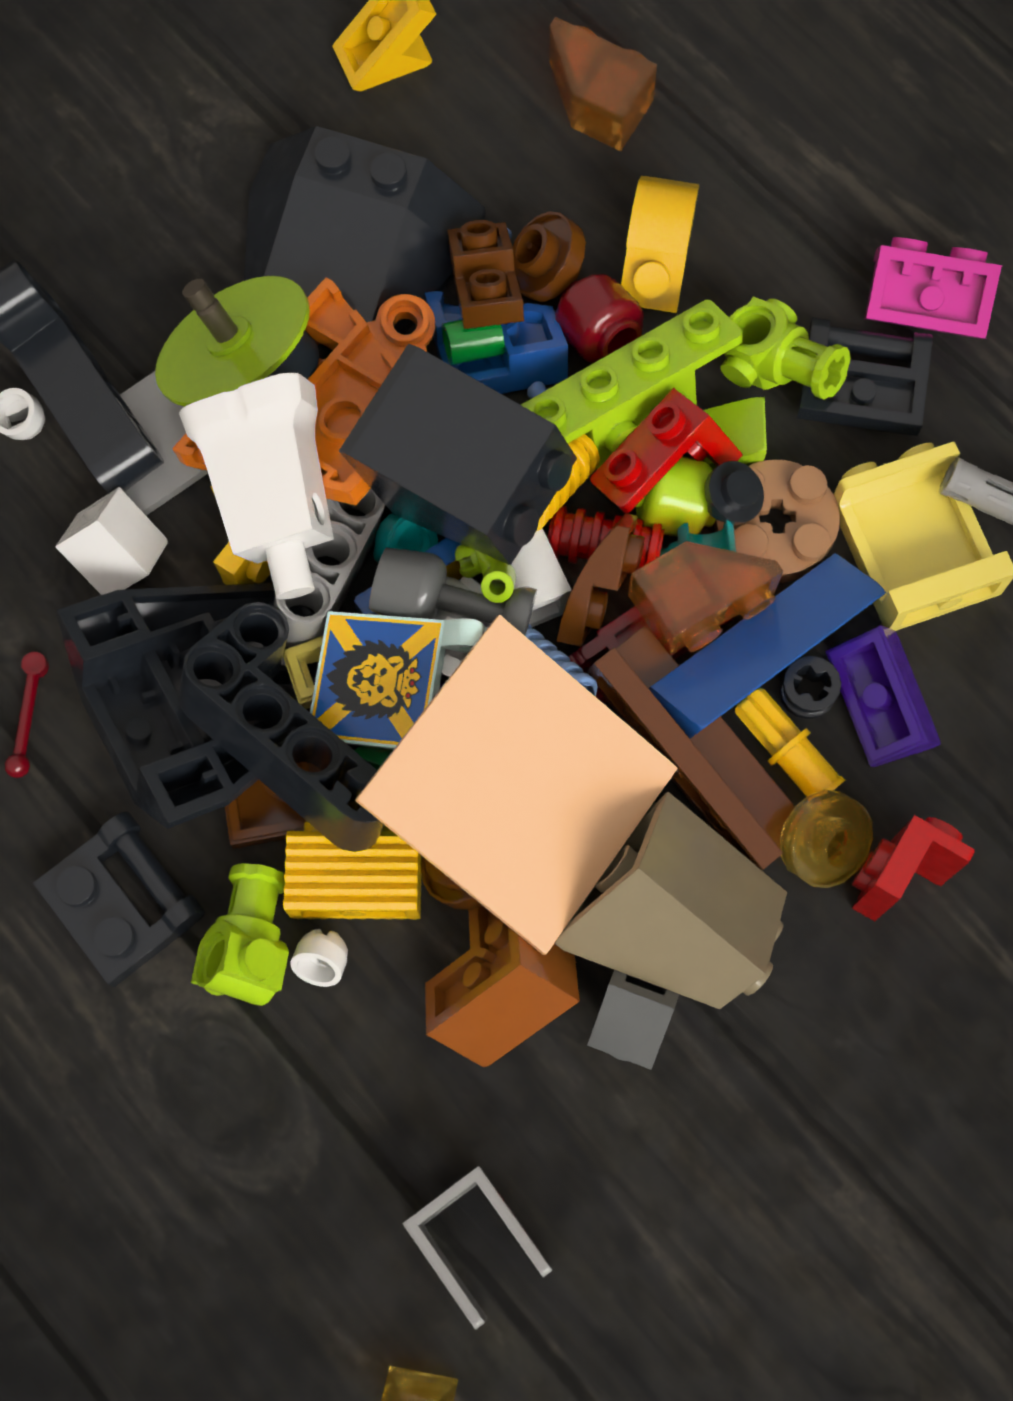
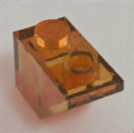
[550,17,657,151]
[628,541,783,655]

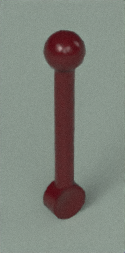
[4,651,49,778]

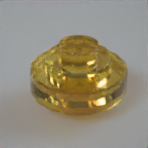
[780,790,873,888]

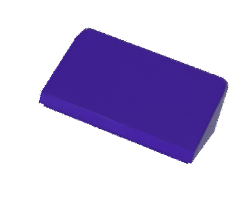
[825,625,941,767]

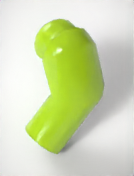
[455,544,516,603]

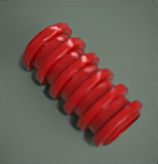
[548,505,665,577]

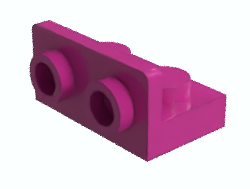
[864,237,1002,339]

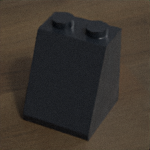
[339,343,577,565]

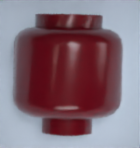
[555,274,644,364]

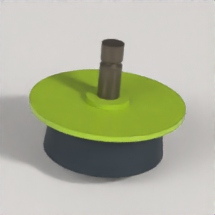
[155,276,319,406]

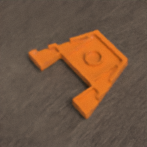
[172,277,397,506]

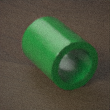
[441,319,505,366]

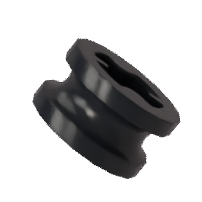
[780,656,841,719]

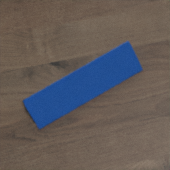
[648,553,886,739]

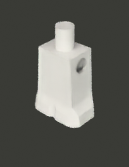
[179,373,334,599]

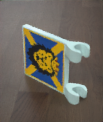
[310,611,488,750]

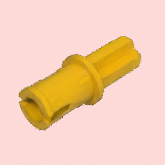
[735,688,845,807]

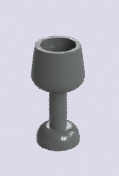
[369,547,537,636]

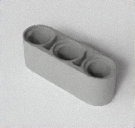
[273,489,385,648]

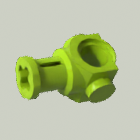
[720,296,851,399]
[191,863,289,1006]

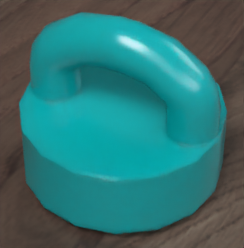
[373,513,438,564]

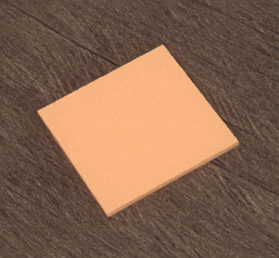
[355,615,678,955]

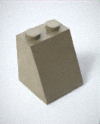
[555,792,787,1009]

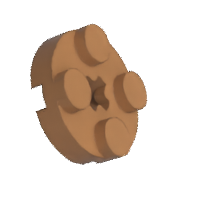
[714,460,840,583]

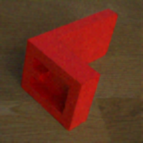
[590,388,743,513]

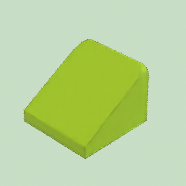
[703,397,767,470]

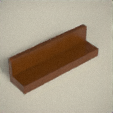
[586,627,807,870]

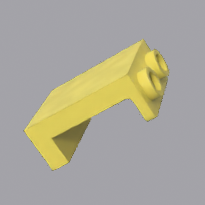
[834,442,1013,631]

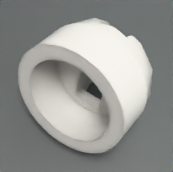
[0,388,45,440]
[291,929,348,987]

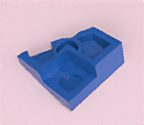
[425,291,568,394]

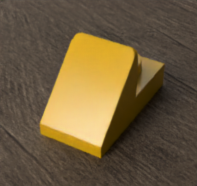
[332,0,436,92]

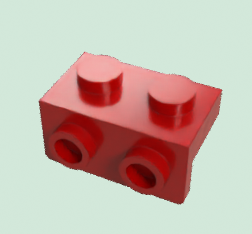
[852,815,975,922]

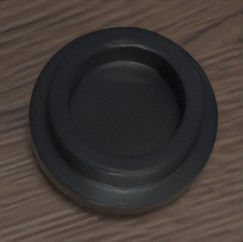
[705,461,764,525]

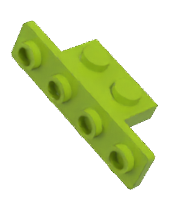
[521,300,743,469]

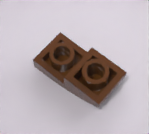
[447,220,524,329]
[557,513,645,647]

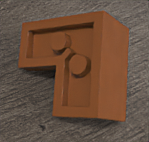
[425,905,580,1067]

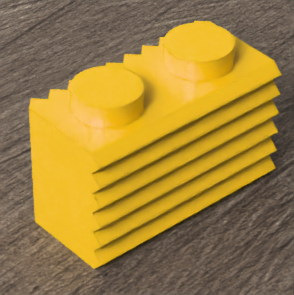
[283,821,422,920]

